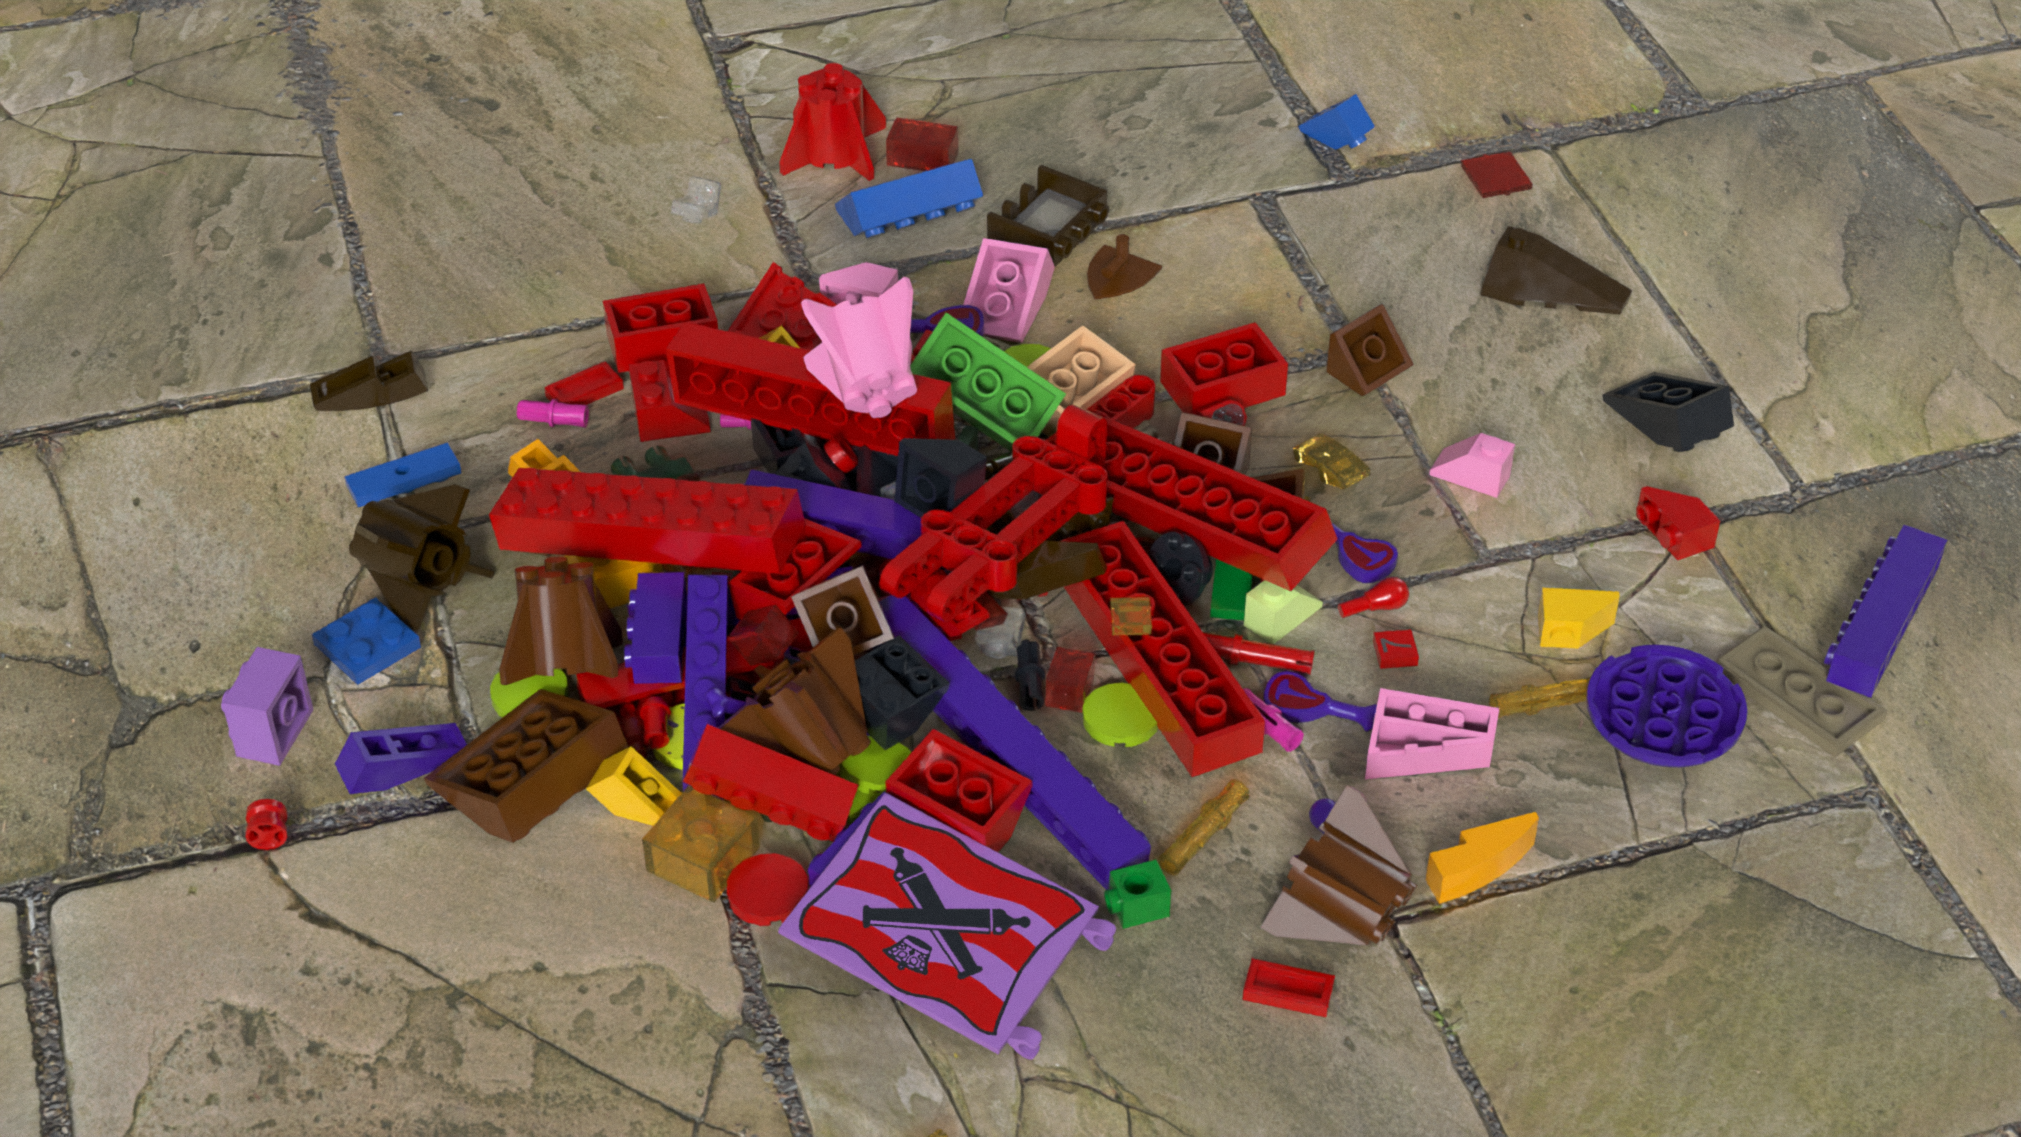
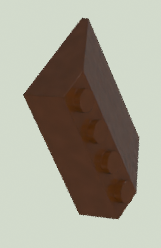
[424,689,629,843]

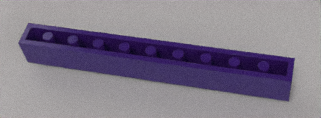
[873,595,1151,890]

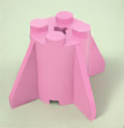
[801,277,917,418]

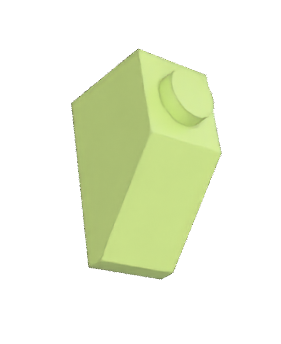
[1244,580,1323,644]

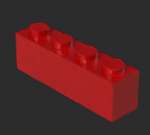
[683,724,859,842]

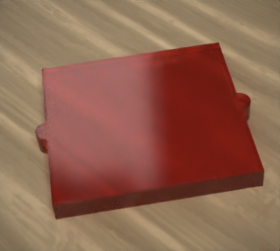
[1461,152,1533,198]

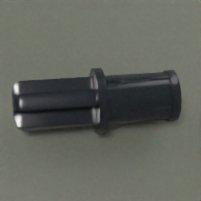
[1014,639,1046,711]

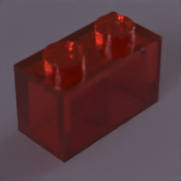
[886,117,959,171]

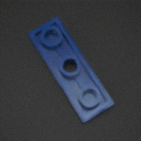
[344,443,462,508]

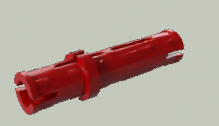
[1202,631,1315,675]

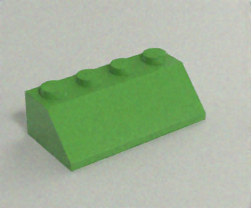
[910,313,1066,452]

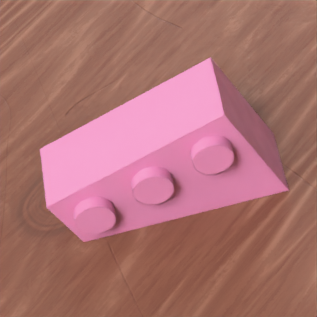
[1365,688,1499,780]

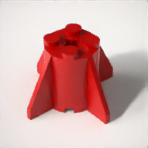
[779,63,886,181]

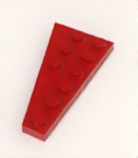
[728,262,916,365]

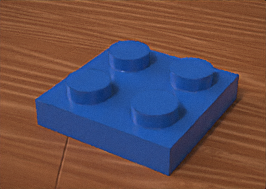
[312,597,421,685]

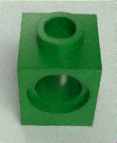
[1104,859,1171,929]

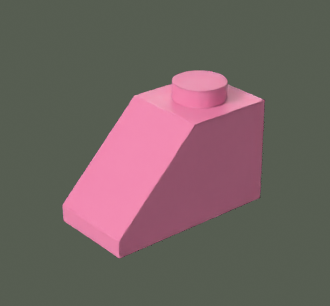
[819,262,898,306]
[1430,433,1515,498]

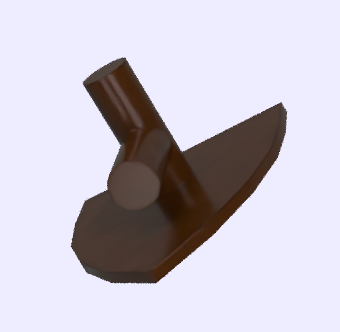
[1087,234,1162,299]

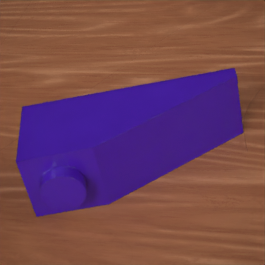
[335,723,467,794]

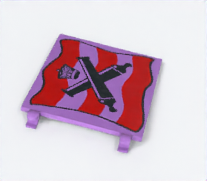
[778,793,1116,1060]

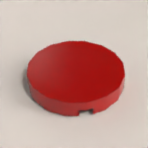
[727,853,809,926]

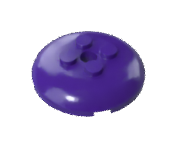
[1586,645,1747,768]

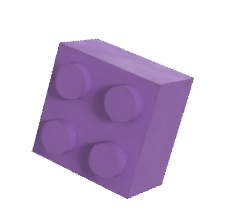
[221,647,313,766]

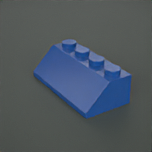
[834,158,983,239]

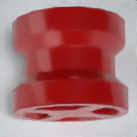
[245,798,288,850]

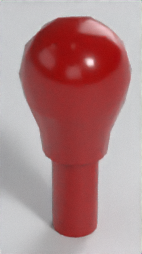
[1338,577,1409,618]

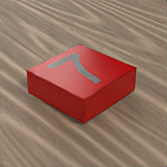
[1373,629,1419,669]

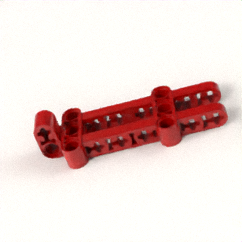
[879,405,1107,622]

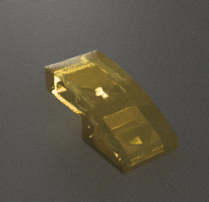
[1293,433,1371,490]

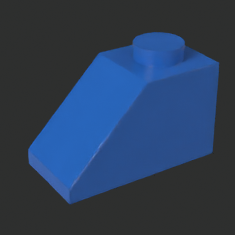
[1298,94,1375,150]

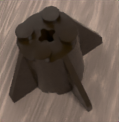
[349,484,494,632]

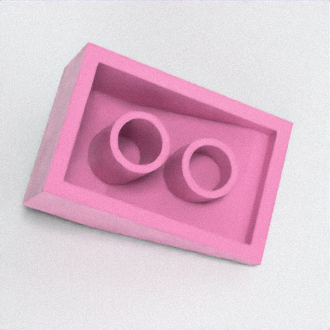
[963,238,1055,343]

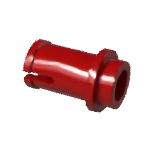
[639,697,671,749]

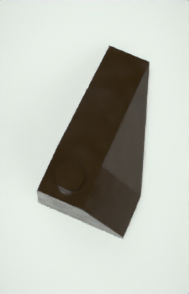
[1481,226,1632,315]

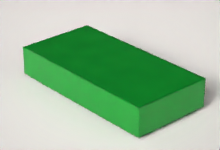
[1210,559,1252,621]

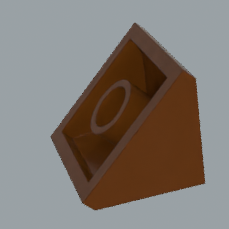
[1326,303,1414,396]
[1174,412,1252,475]
[791,565,895,656]

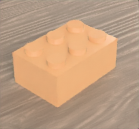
[1027,325,1136,437]

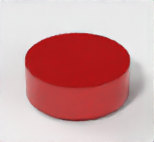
[824,436,858,473]

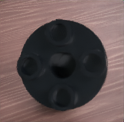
[1147,531,1213,606]

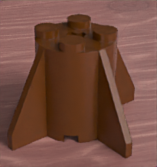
[499,557,623,685]
[718,626,871,775]
[1261,785,1418,946]

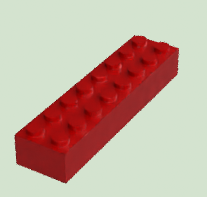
[666,322,955,456]
[1103,417,1338,592]
[489,467,806,574]
[1061,521,1265,777]

